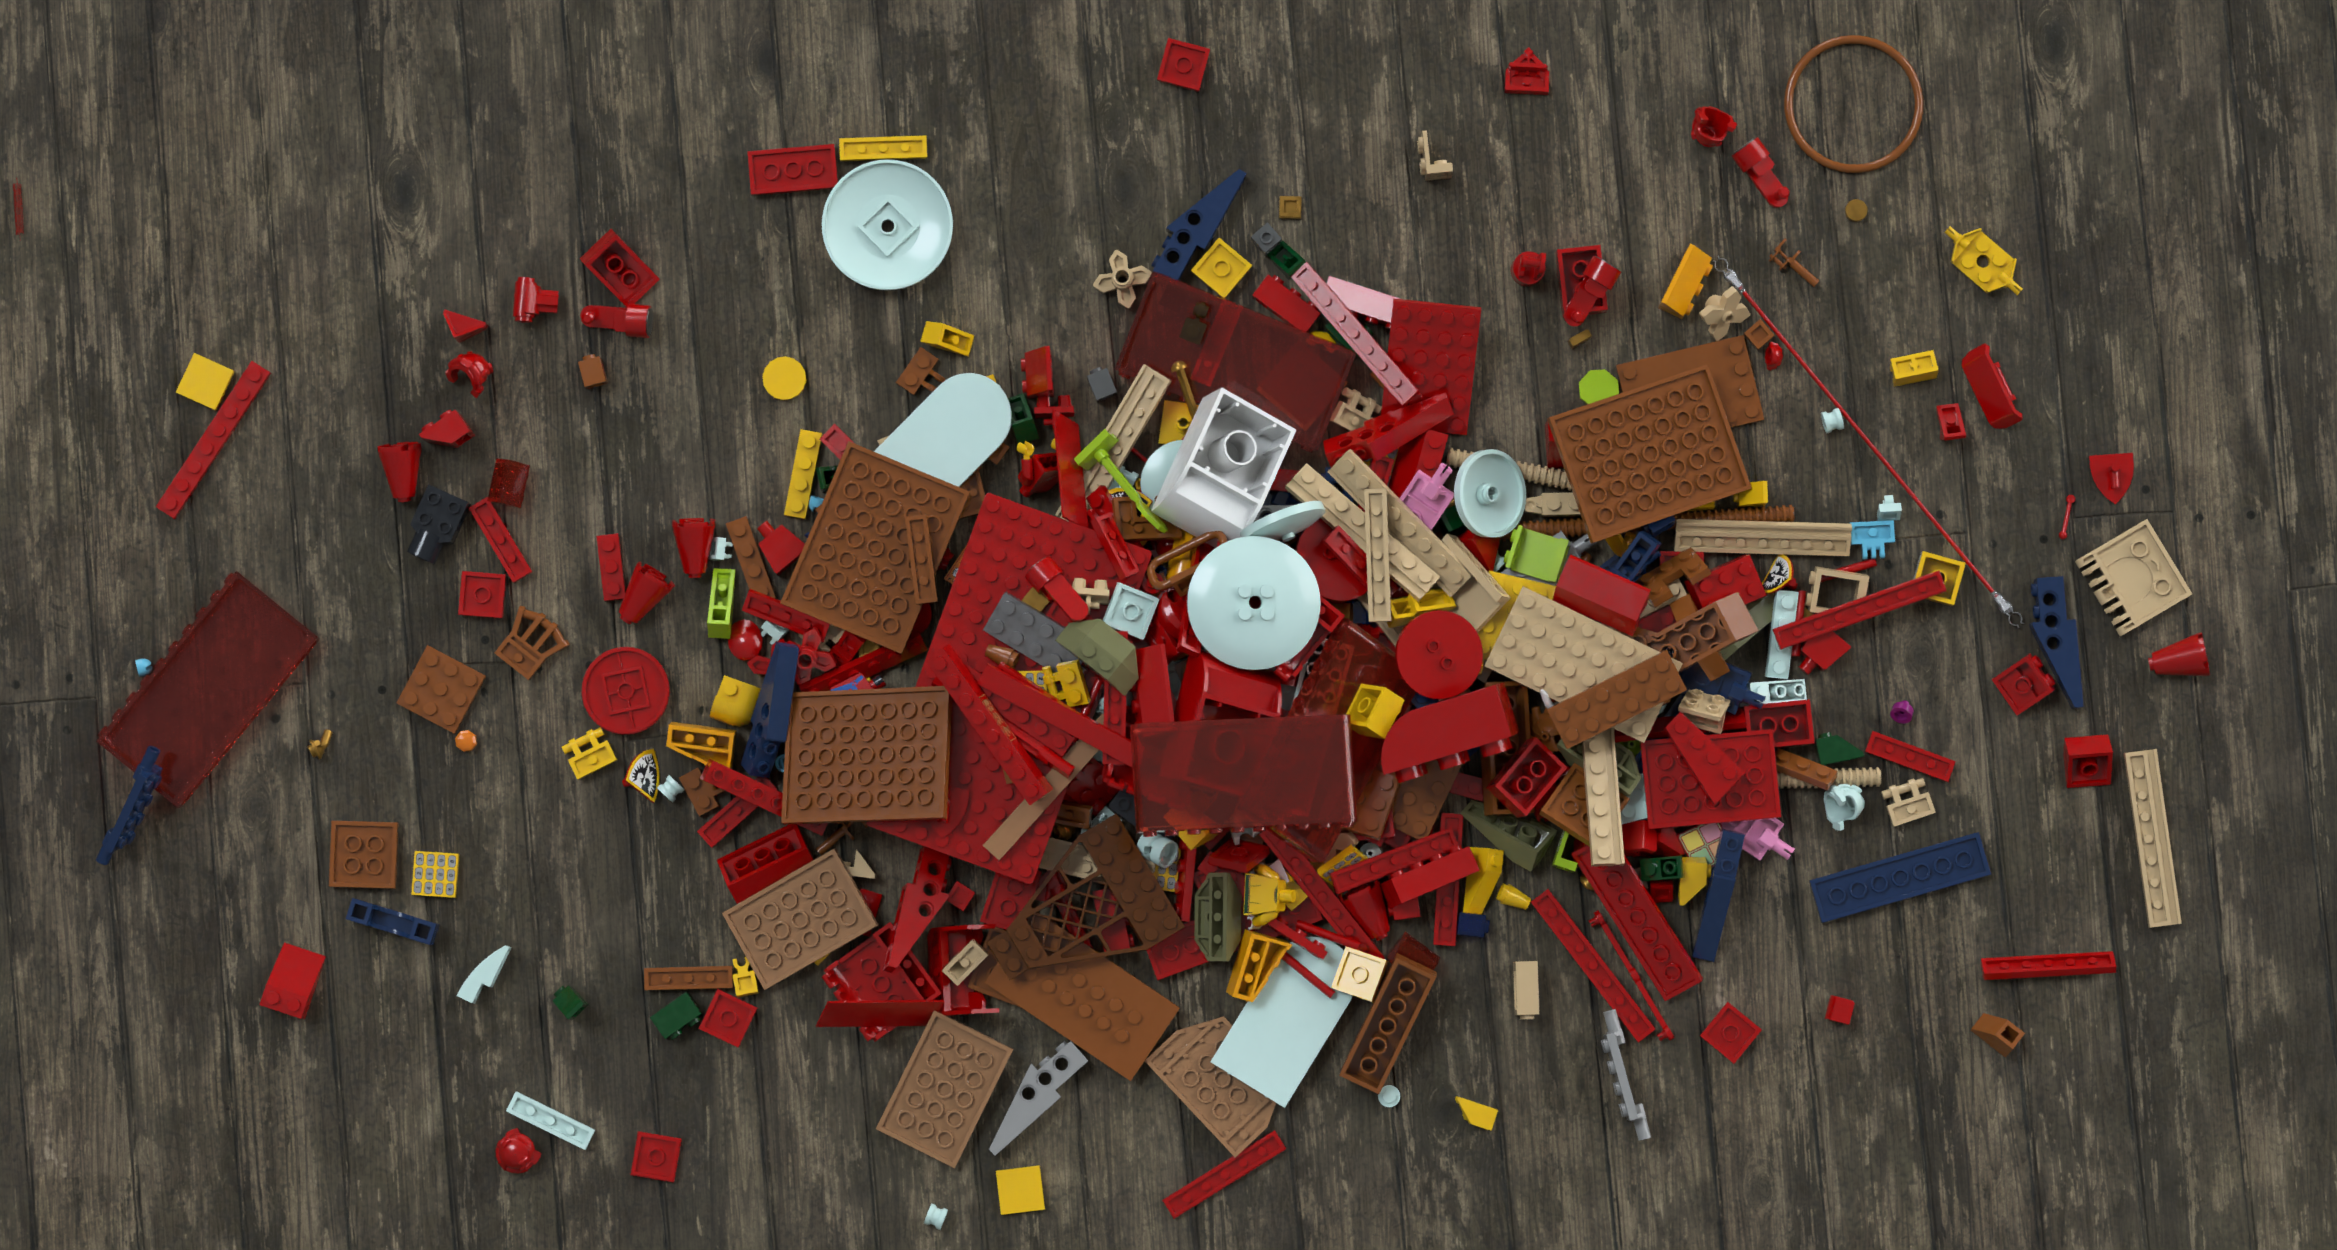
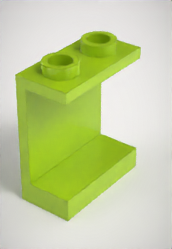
[1503,525,1571,584]
[1551,830,1578,873]

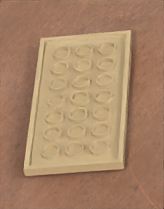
[1484,586,1683,743]

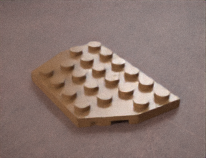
[1145,1016,1276,1158]

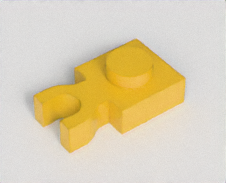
[732,957,759,998]

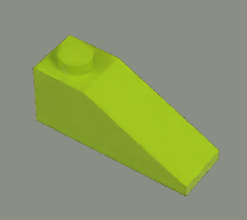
[707,568,736,639]

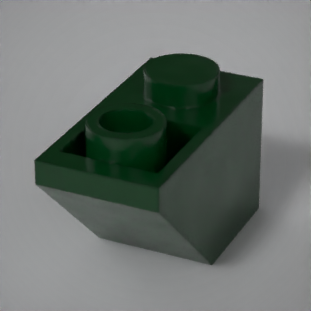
[1640,856,1684,881]

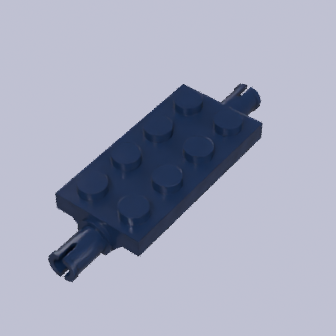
[1666,647,1766,714]
[96,746,163,865]

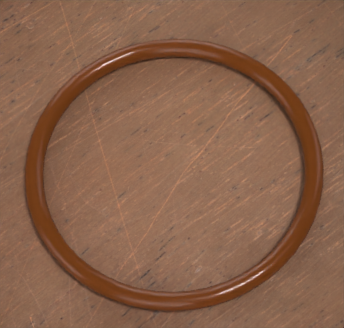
[1784,35,1923,173]

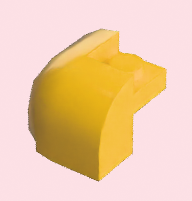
[710,675,761,727]

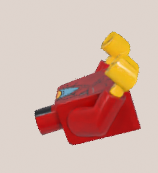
[1017,438,1059,498]

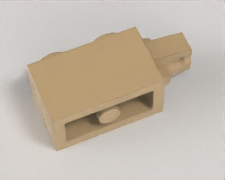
[1525,493,1581,517]

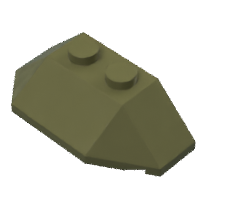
[1055,619,1139,696]
[1557,739,1642,796]
[1194,873,1241,961]

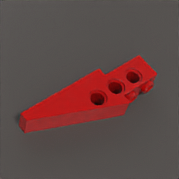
[1323,393,1454,468]
[883,846,952,973]

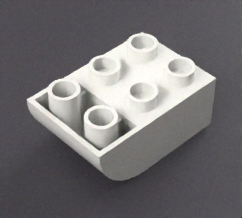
[1151,388,1296,548]

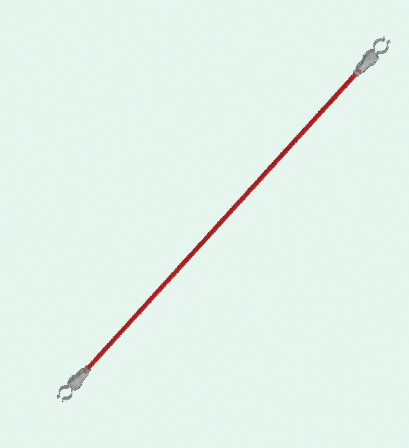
[1713,256,2024,628]

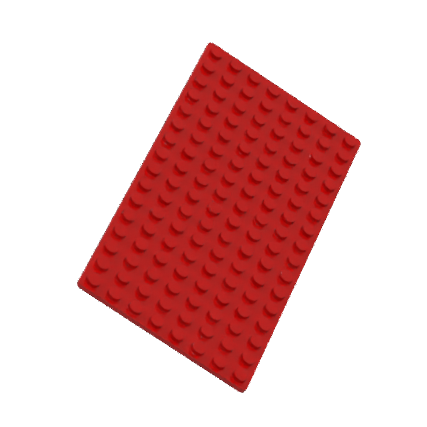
[866,493,1152,884]

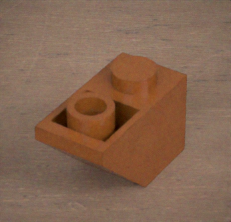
[1971,1013,2025,1058]

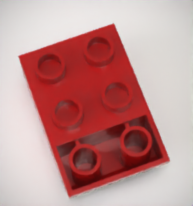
[1158,650,1282,801]
[1381,682,1520,783]

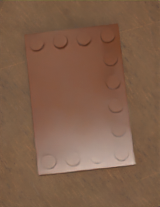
[1616,335,1764,428]

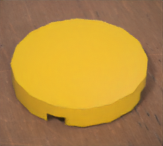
[762,356,807,401]

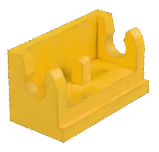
[1890,350,1939,387]

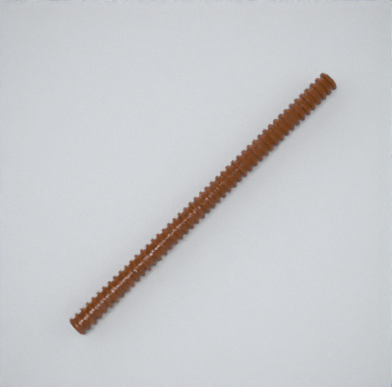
[1466,504,1795,542]

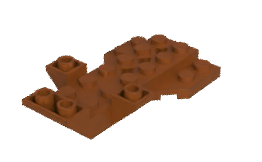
[1615,592,1759,706]

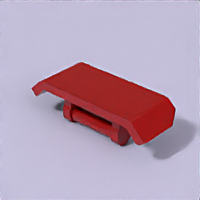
[1961,343,2022,429]
[1573,820,1657,862]

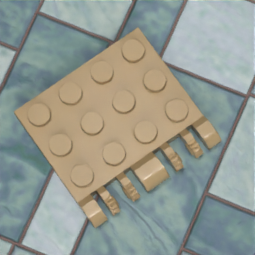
[2075,519,2192,636]

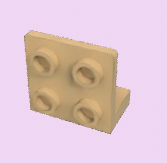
[1417,130,1453,181]

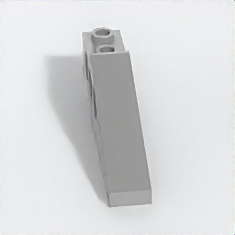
[989,1041,1088,1156]

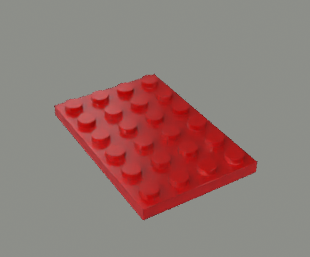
[1381,299,1481,435]
[1640,729,1781,829]

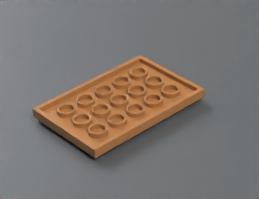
[722,848,878,990]
[876,1010,1014,1168]

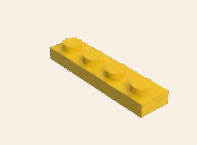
[839,135,927,161]
[784,429,822,520]

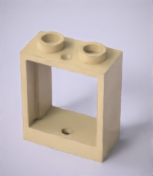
[1805,566,1869,613]
[1513,961,1539,1020]

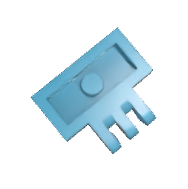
[1849,520,1895,559]

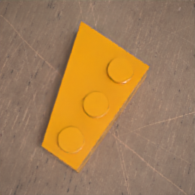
[666,722,737,769]
[1226,929,1292,1002]

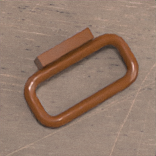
[1147,531,1228,597]

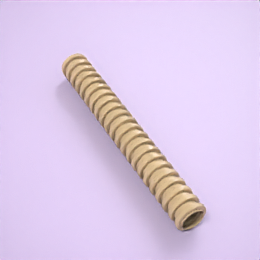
[1446,447,1571,491]
[1777,767,1881,789]

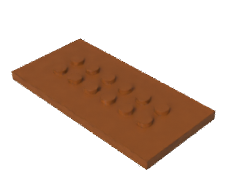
[984,912,1180,1081]

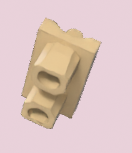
[1072,578,1110,615]

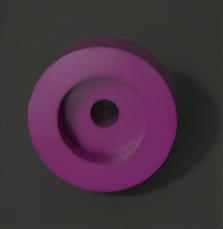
[1890,700,1914,724]

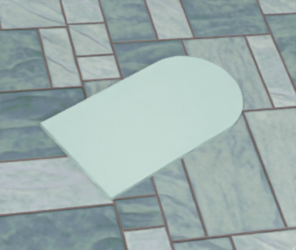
[874,373,1012,487]
[1210,937,1353,1108]

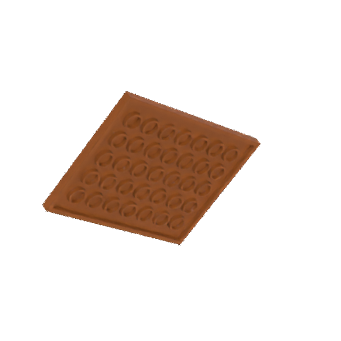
[1547,364,1752,544]
[780,441,970,654]
[781,686,952,824]

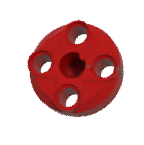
[1156,586,1185,639]

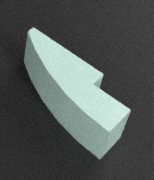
[457,945,511,1004]

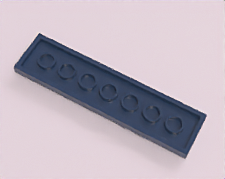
[1809,832,1991,923]

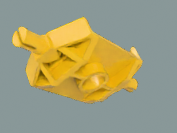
[1944,226,2023,295]

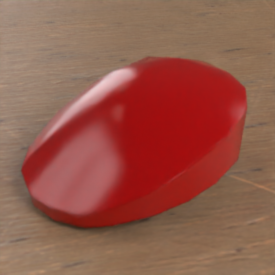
[728,619,763,660]

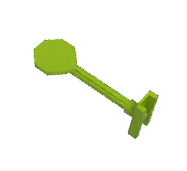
[1579,369,1619,404]
[1074,429,1167,533]

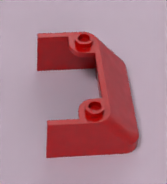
[927,924,999,1016]

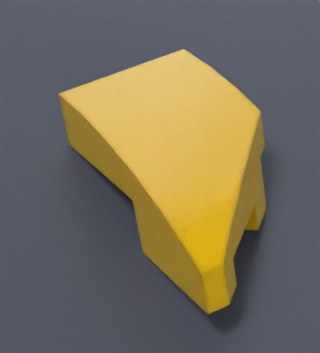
[1455,1096,1498,1131]

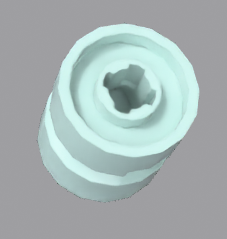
[1137,830,1178,868]

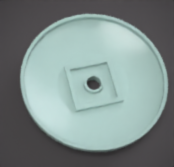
[822,160,953,290]
[1187,536,1321,670]

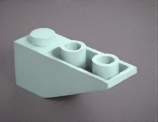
[1739,679,1807,707]

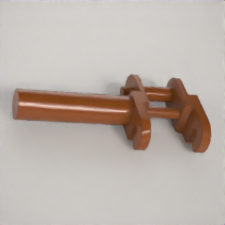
[1769,238,1819,287]
[816,822,868,855]

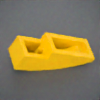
[1387,589,1456,628]

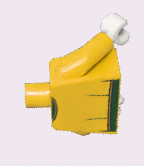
[1244,862,1296,930]

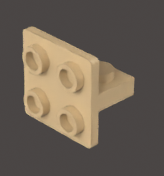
[1678,689,1731,734]

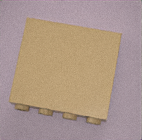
[1398,534,1511,633]

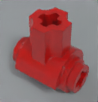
[513,277,559,323]

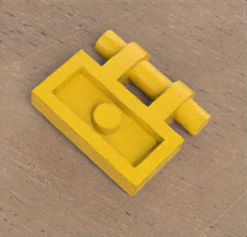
[1042,660,1091,707]
[562,727,617,780]

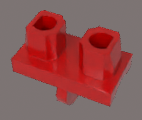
[1034,395,1074,431]

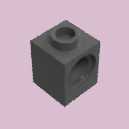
[1251,222,1282,256]
[1087,367,1117,403]

